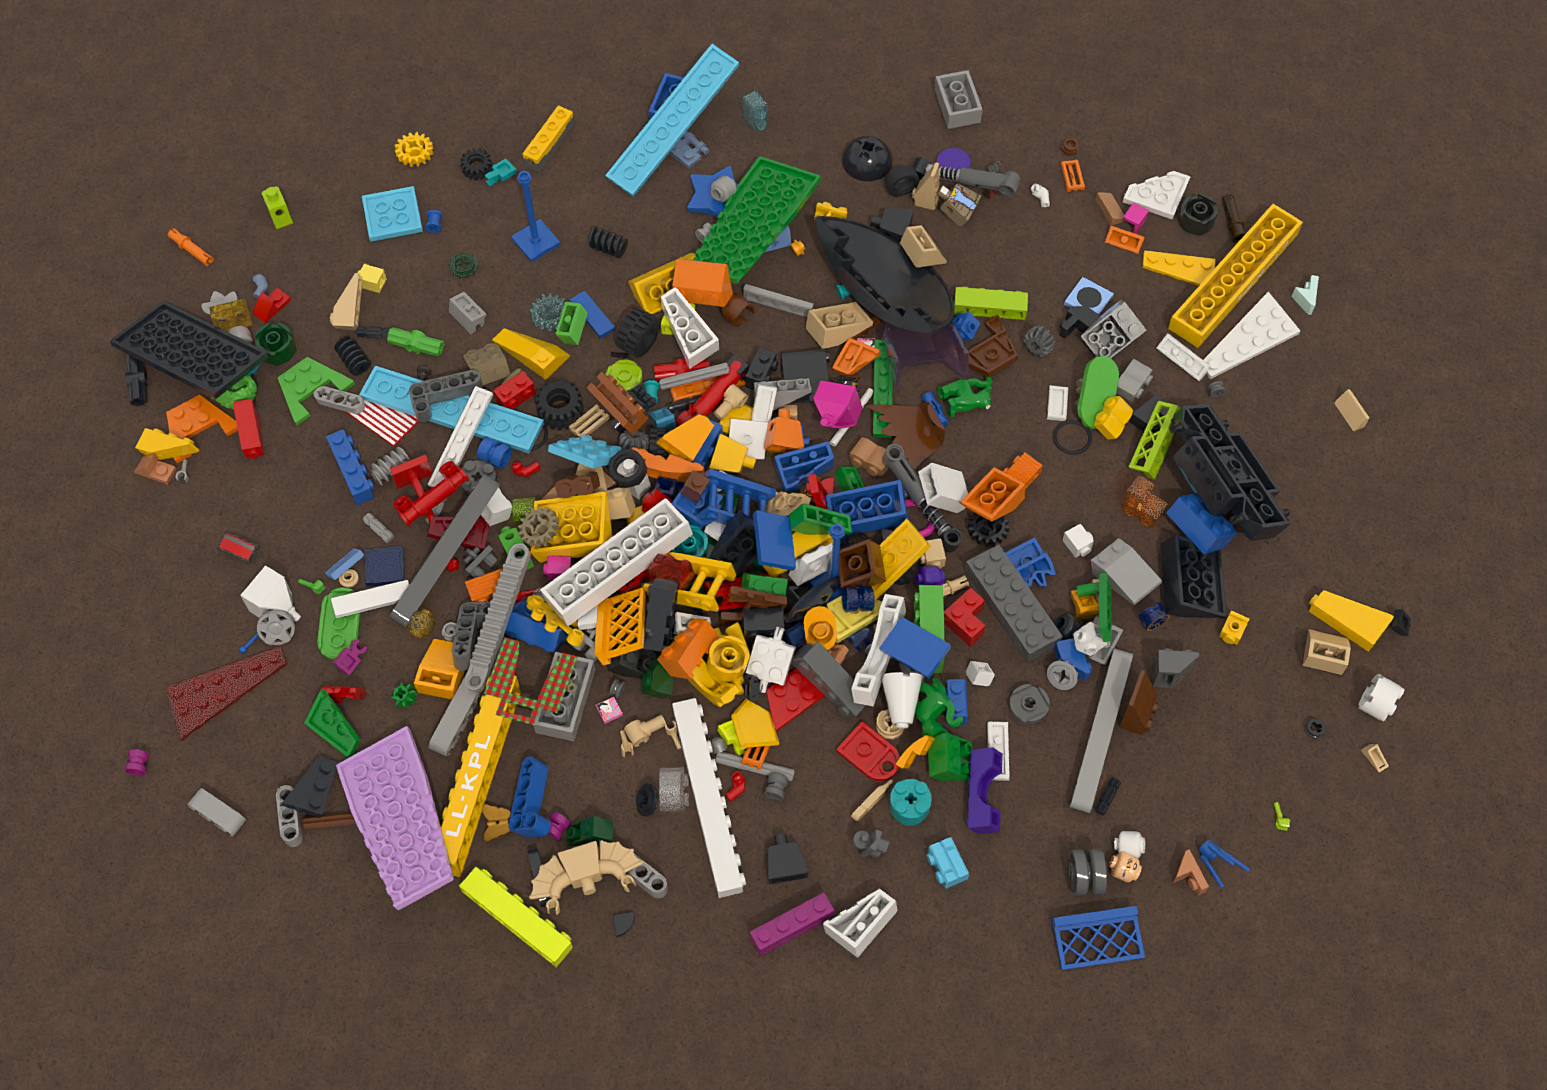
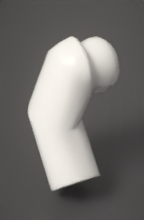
[1031,184,1050,207]

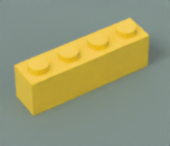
[763,532,832,577]

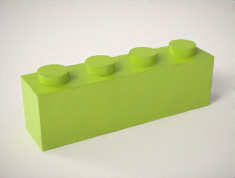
[954,287,1028,320]

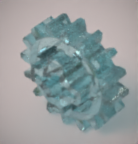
[530,293,565,331]

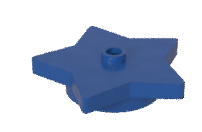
[688,166,738,218]

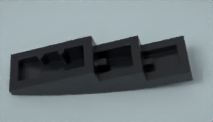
[785,576,841,623]

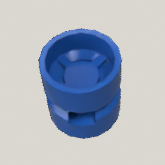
[477,437,512,469]

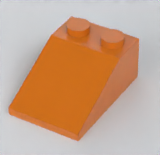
[960,467,1025,521]

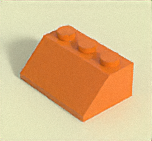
[672,259,733,307]

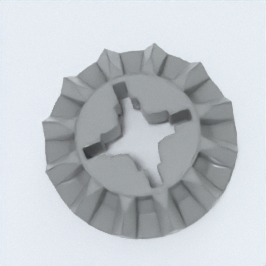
[1047,659,1079,690]

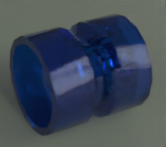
[842,586,875,613]

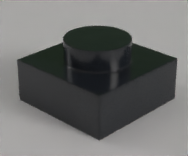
[1391,609,1411,636]

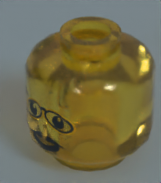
[407,609,436,639]

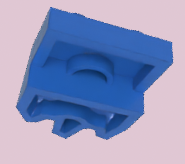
[1005,537,1056,587]

